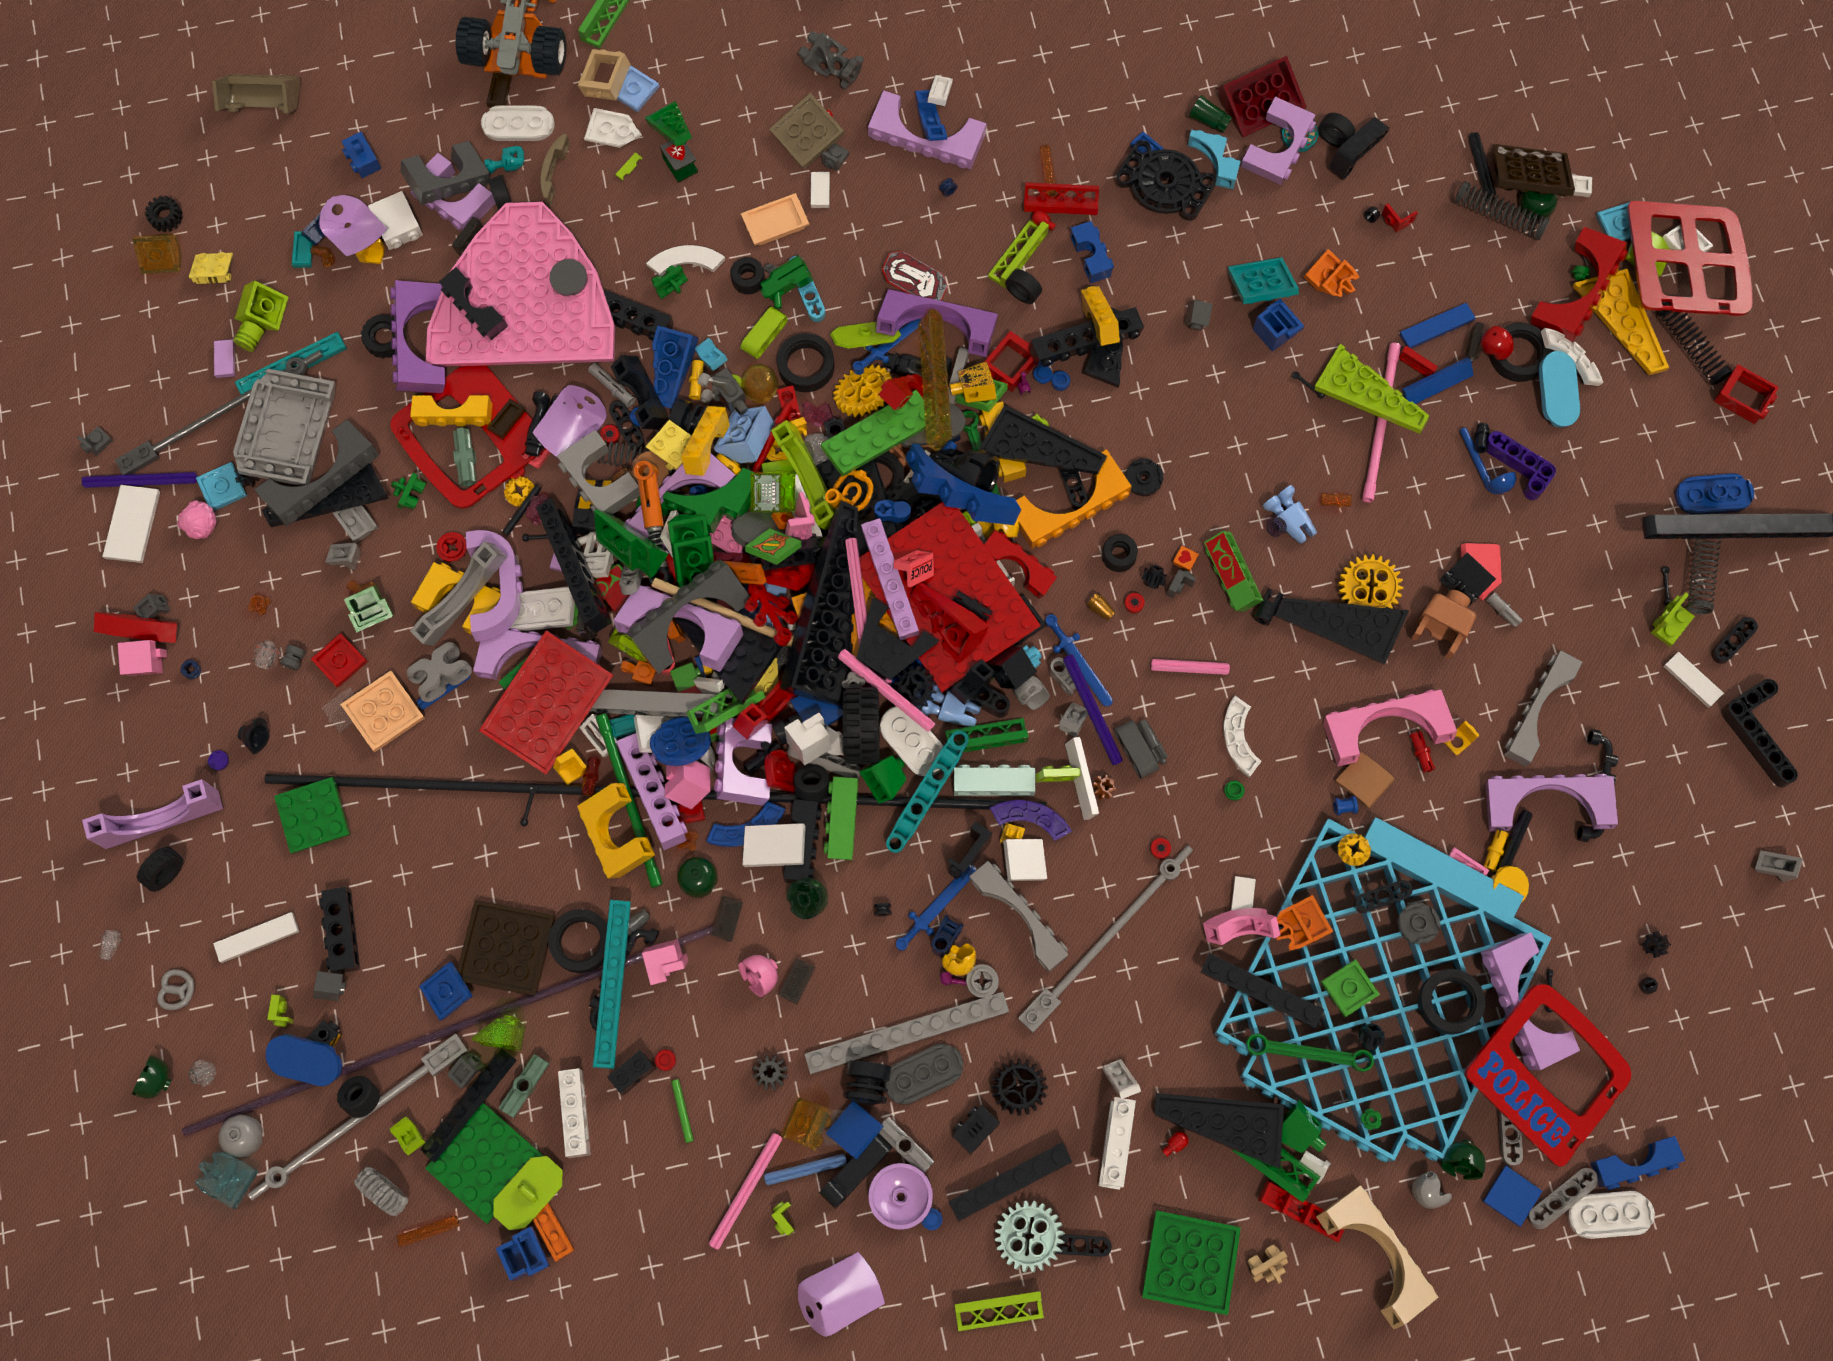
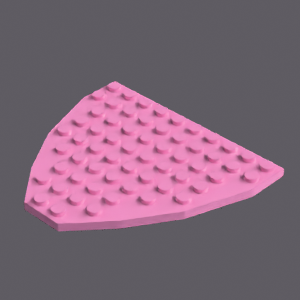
[426,202,615,367]

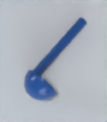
[1459,427,1516,494]

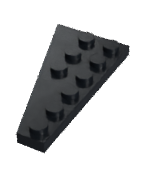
[262,463,389,527]
[1154,1093,1284,1170]

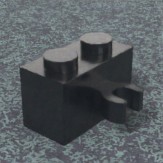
[952,1105,1000,1155]

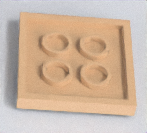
[340,671,425,753]

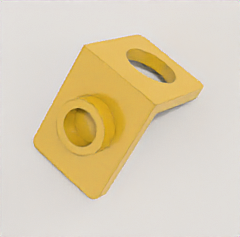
[1444,721,1479,756]

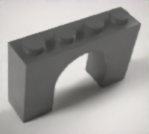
[400,141,490,205]

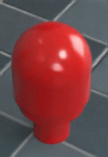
[1032,210,1056,231]
[1162,1131,1189,1157]

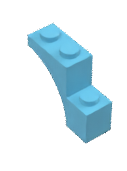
[1188,130,1240,189]

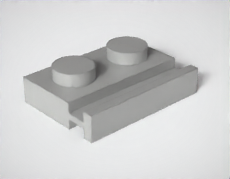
[333,505,379,544]

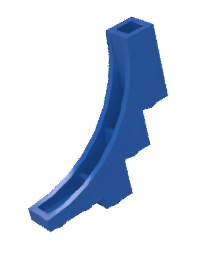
[906,443,1021,525]

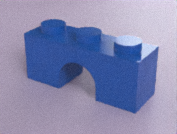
[1070,221,1114,284]

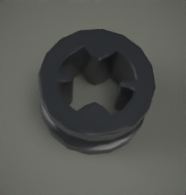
[873,903,892,917]

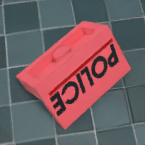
[894,550,934,587]

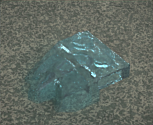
[194,1152,258,1209]

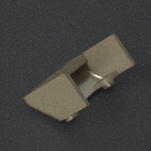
[212,74,300,113]

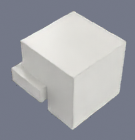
[784,713,831,766]

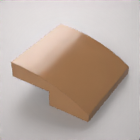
[1336,752,1395,809]

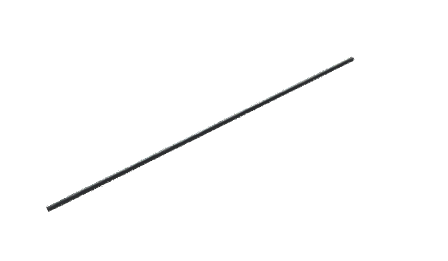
[265,774,1047,810]

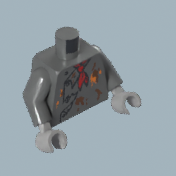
[697,368,749,415]

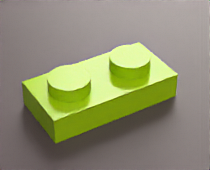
[1035,765,1081,782]

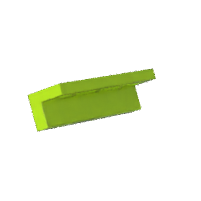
[988,220,1049,289]
[954,1291,1044,1331]

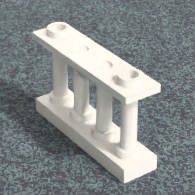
[1098,1097,1136,1190]

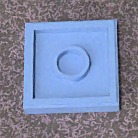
[617,65,660,113]

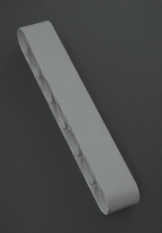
[590,689,720,718]

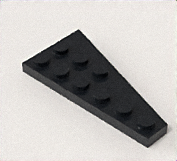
[979,405,1107,475]
[1275,598,1409,665]

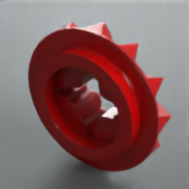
[436,532,467,563]

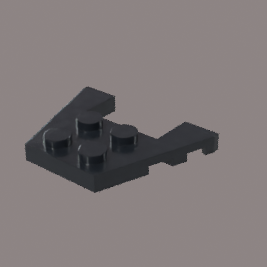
[856,598,939,681]

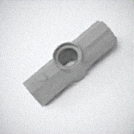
[879,1117,935,1173]

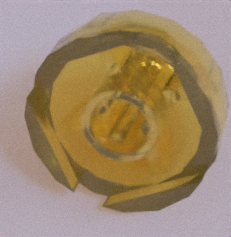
[741,364,779,403]

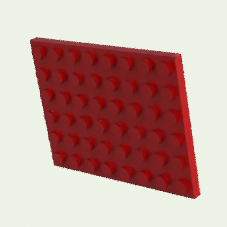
[859,502,1041,693]

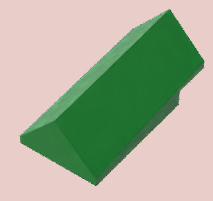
[594,509,669,578]
[667,514,714,588]

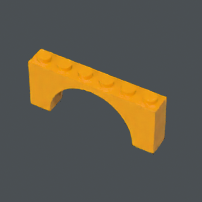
[1016,449,1132,549]

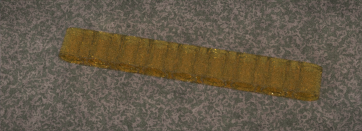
[919,309,952,451]

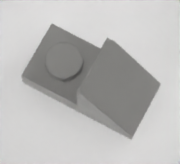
[325,543,361,570]
[1059,702,1088,737]
[1755,851,1803,882]

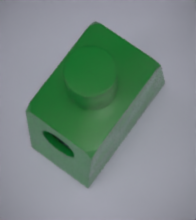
[859,756,906,804]
[1282,1100,1327,1153]

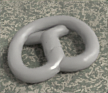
[157,969,194,1010]

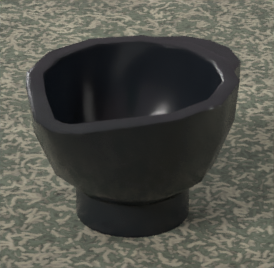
[238,717,269,754]

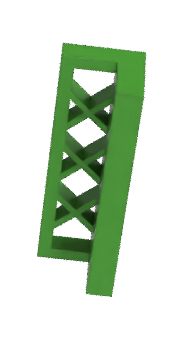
[578,0,630,49]
[686,689,766,734]

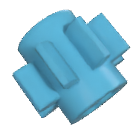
[1023,645,1042,668]

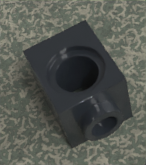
[824,418,845,440]

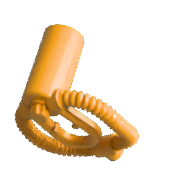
[825,469,874,511]

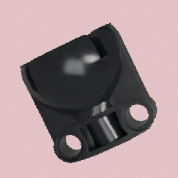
[929,449,1000,492]

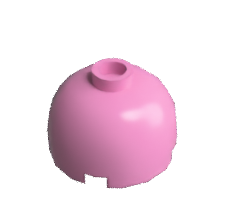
[738,955,778,997]

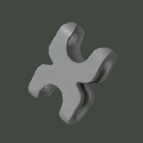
[406,642,472,702]

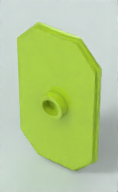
[830,321,901,349]
[493,1156,563,1230]

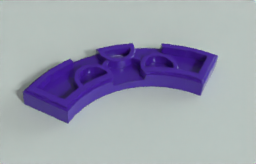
[989,800,1072,841]

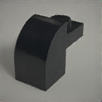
[950,659,996,705]

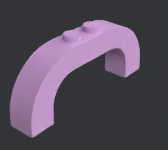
[466,530,523,642]

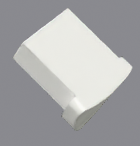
[1572,174,1592,197]
[825,726,844,755]
[1297,1151,1331,1184]

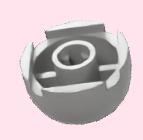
[218,1115,263,1158]

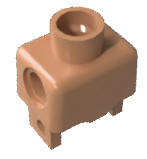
[1411,590,1476,659]

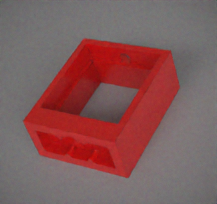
[984,331,1035,392]
[1714,364,1779,424]

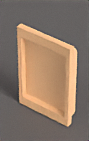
[741,193,809,246]

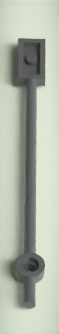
[115,350,323,475]

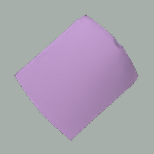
[319,195,387,257]
[532,385,607,457]
[798,1252,885,1337]

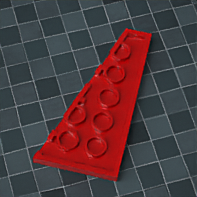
[713,552,816,591]

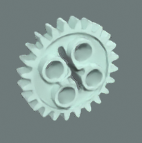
[995,1201,1065,1273]

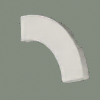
[646,245,725,277]
[1541,328,1603,386]
[1223,696,1261,778]

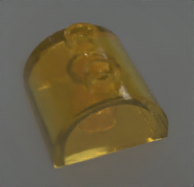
[132,234,181,274]
[781,1097,832,1151]

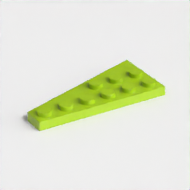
[1315,343,1429,434]

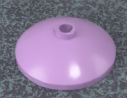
[869,1163,933,1230]

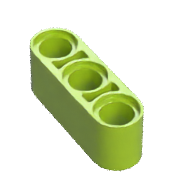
[740,307,788,359]

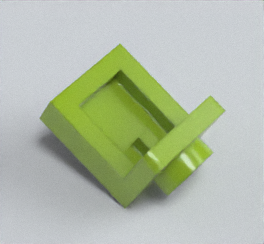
[389,1117,426,1156]
[771,1201,795,1236]

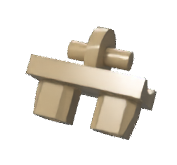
[1248,1245,1288,1284]

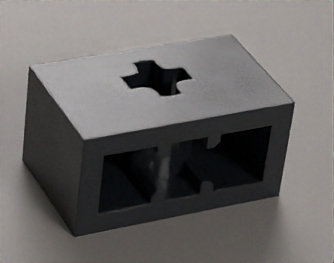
[607,1050,656,1096]

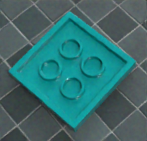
[1228,257,1299,304]

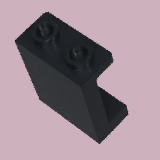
[947,821,992,880]

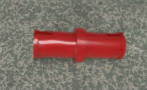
[1410,731,1436,773]

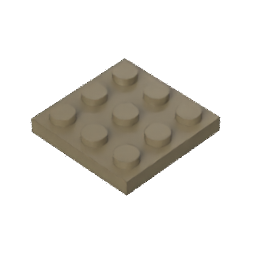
[769,92,845,169]

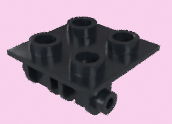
[1440,552,1496,607]

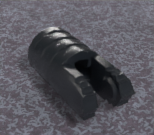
[1253,588,1285,626]

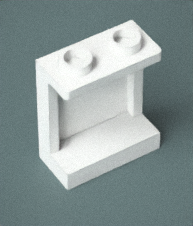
[368,191,423,250]

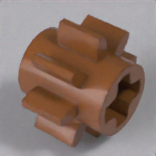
[1092,774,1116,800]

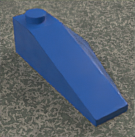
[652,325,699,409]

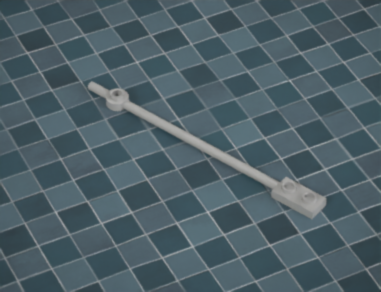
[1018,845,1193,1033]
[248,1034,469,1201]

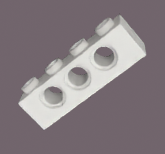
[558,1068,591,1158]

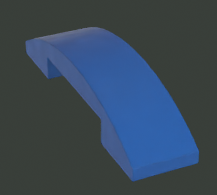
[915,90,947,141]

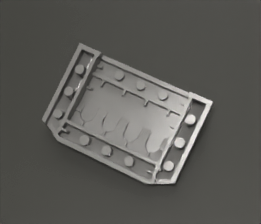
[233,369,336,486]

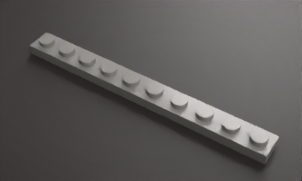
[805,992,1009,1075]

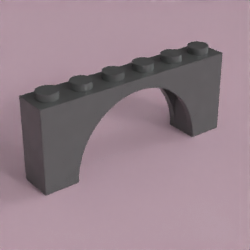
[254,419,379,527]
[626,559,750,674]

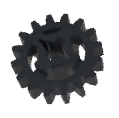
[894,666,937,709]

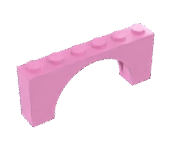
[1323,690,1457,766]

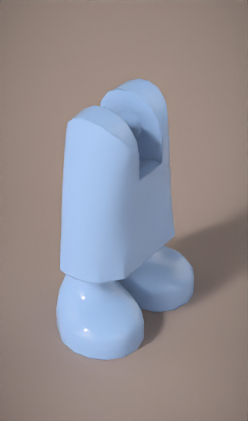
[1263,485,1317,544]
[921,681,981,726]

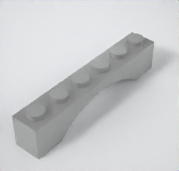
[410,541,508,646]
[1504,651,1582,767]
[969,861,1068,974]

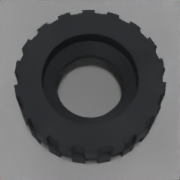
[361,314,406,359]
[137,846,184,892]

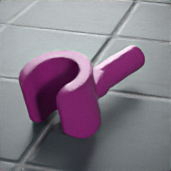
[1018,372,1031,395]
[940,972,967,985]

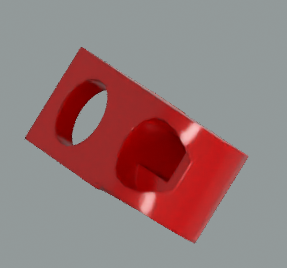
[777,385,801,422]

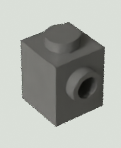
[1184,300,1213,331]
[313,971,346,1002]

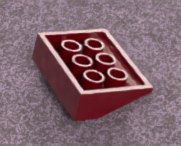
[1216,56,1307,138]

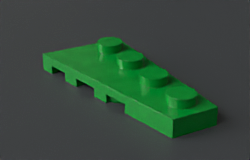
[645,101,692,147]

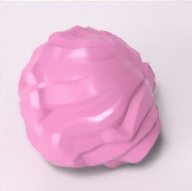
[177,501,216,539]

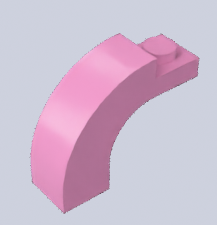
[1203,908,1280,945]

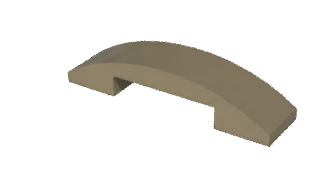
[540,134,570,207]

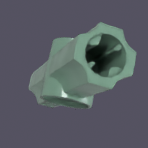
[453,428,477,487]
[499,1054,550,1118]

